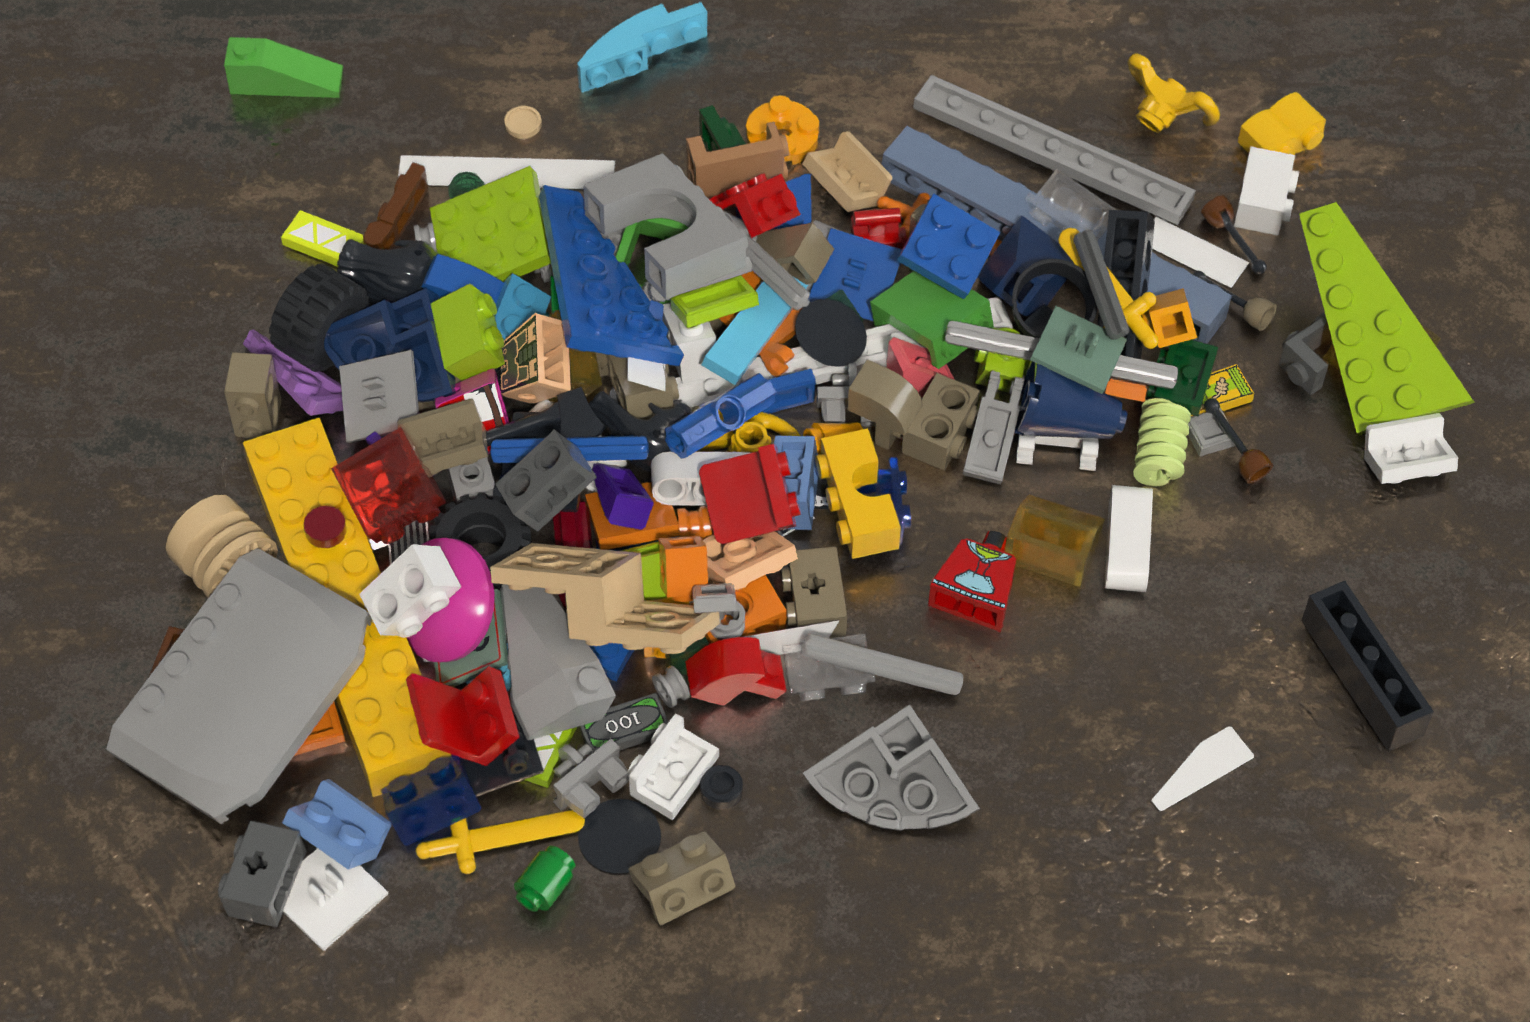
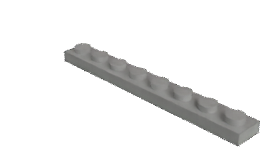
[913,75,1196,225]

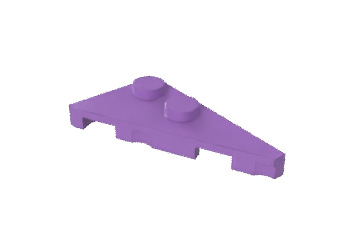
[243,330,343,416]

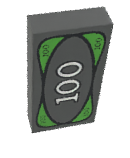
[578,693,669,753]

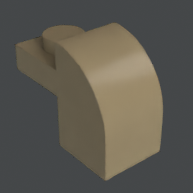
[848,359,922,450]

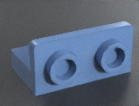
[282,779,391,870]

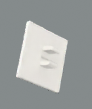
[283,848,388,951]

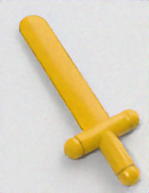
[1059,228,1158,349]
[416,810,585,874]

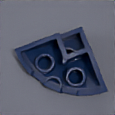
[324,289,456,402]

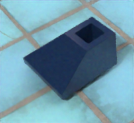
[977,215,1073,318]

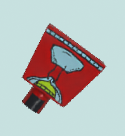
[928,531,1017,632]

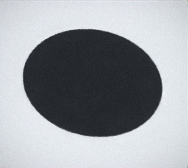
[795,299,867,367]
[578,799,661,874]

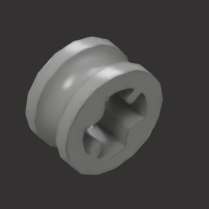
[413,223,437,253]
[710,601,745,640]
[652,665,690,708]

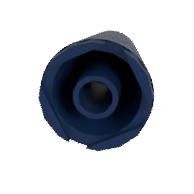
[1014,361,1127,439]

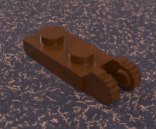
[363,162,428,250]

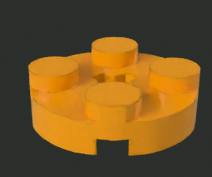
[746,95,819,165]

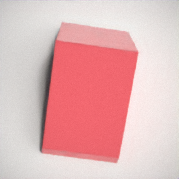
[886,337,954,398]

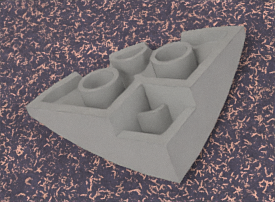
[803,705,980,830]

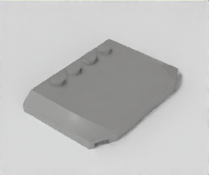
[106,548,372,824]

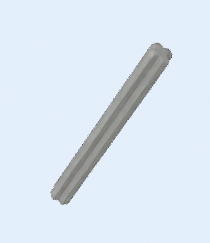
[945,320,1178,389]

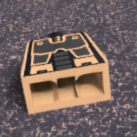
[496,313,571,403]

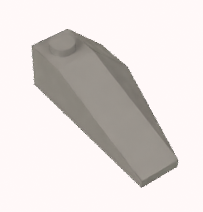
[500,584,616,741]

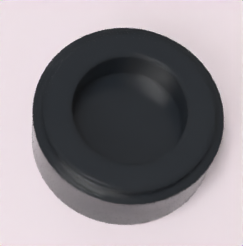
[700,765,743,810]

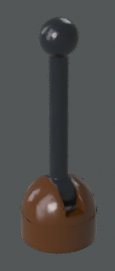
[1201,195,1267,274]
[1204,398,1274,484]

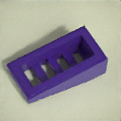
[592,463,654,530]

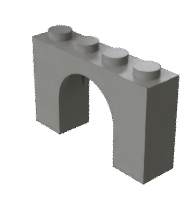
[584,153,748,300]

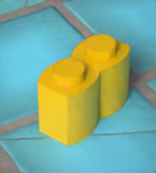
[1238,92,1326,155]

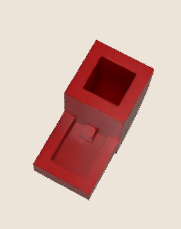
[685,637,787,706]

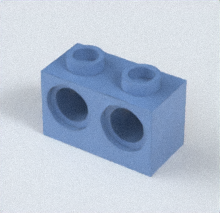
[774,436,819,530]

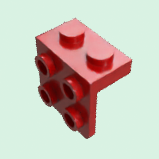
[709,173,801,238]
[699,444,801,544]

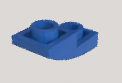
[421,254,504,304]

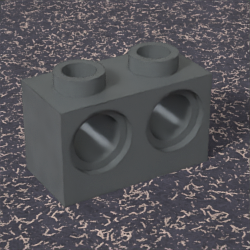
[495,430,597,532]

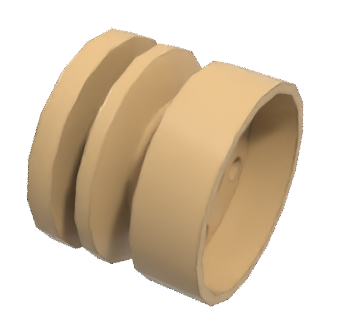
[165,495,278,598]

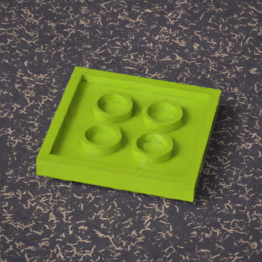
[430,166,551,282]

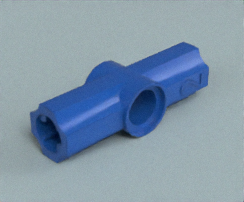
[665,373,776,459]

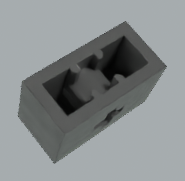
[218,821,307,927]

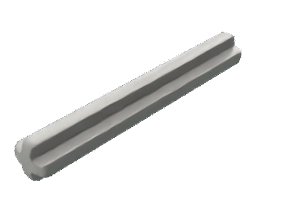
[802,634,963,695]

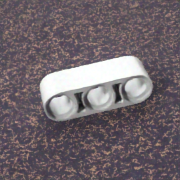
[651,451,753,506]
[1104,485,1153,592]

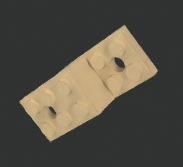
[490,543,720,654]

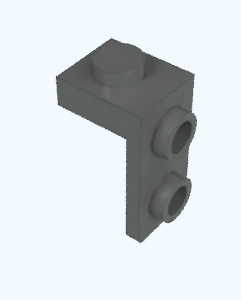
[1279,312,1331,395]

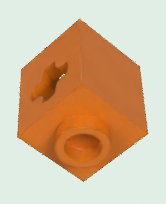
[659,536,708,602]

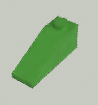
[224,37,343,98]

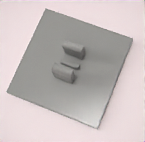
[339,350,419,443]

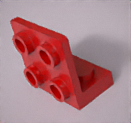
[406,666,520,766]

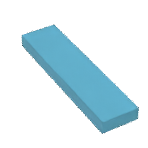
[701,277,808,385]

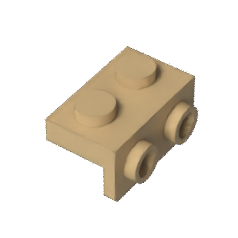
[802,131,892,212]

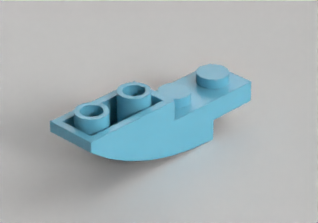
[577,2,707,92]

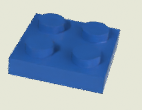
[897,194,1000,299]

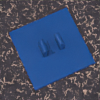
[808,228,902,322]

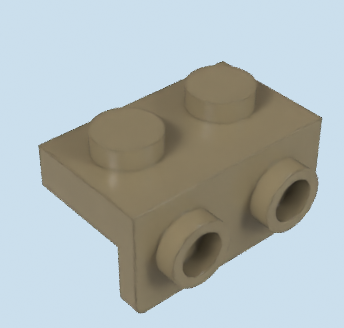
[397,399,488,480]
[628,831,735,925]

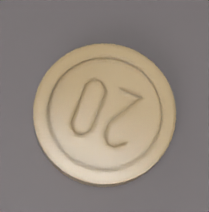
[504,106,541,139]

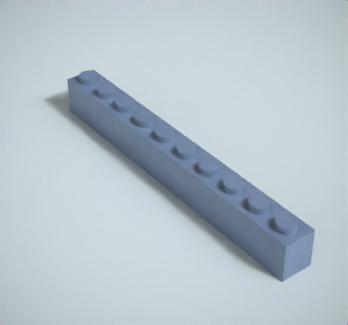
[882,126,1232,344]

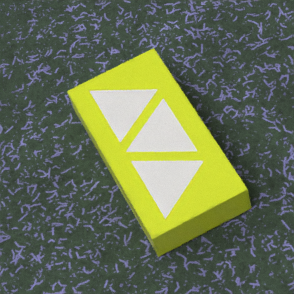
[281,210,366,267]

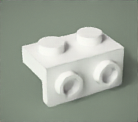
[1364,413,1458,484]
[627,714,719,820]

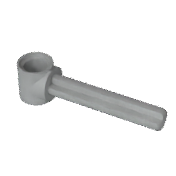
[724,212,810,310]

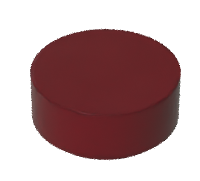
[304,506,347,548]

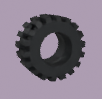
[269,264,369,372]
[428,494,532,595]

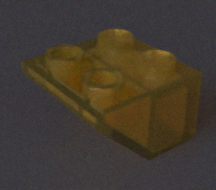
[1005,494,1105,587]

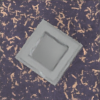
[1188,408,1235,457]
[692,583,737,613]

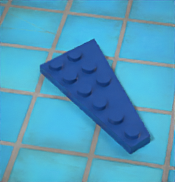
[539,185,684,366]

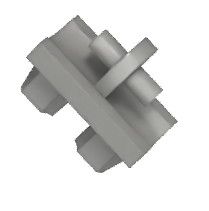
[816,363,876,427]
[553,739,629,818]

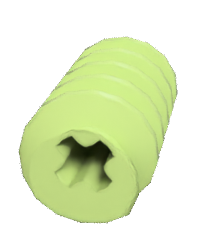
[1133,398,1191,487]

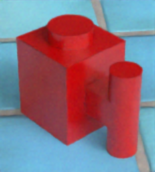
[850,208,907,250]

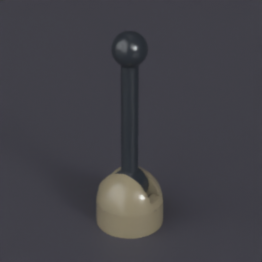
[1192,271,1277,331]

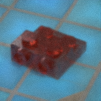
[331,427,446,544]

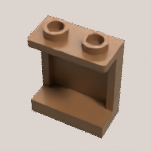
[686,122,789,208]

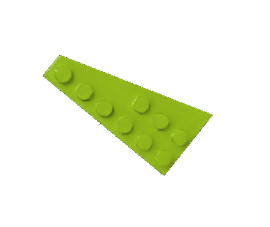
[1299,202,1475,435]

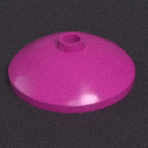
[407,538,495,662]

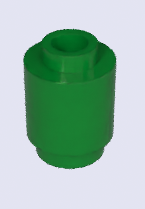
[514,845,576,912]

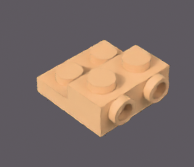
[703,532,798,590]

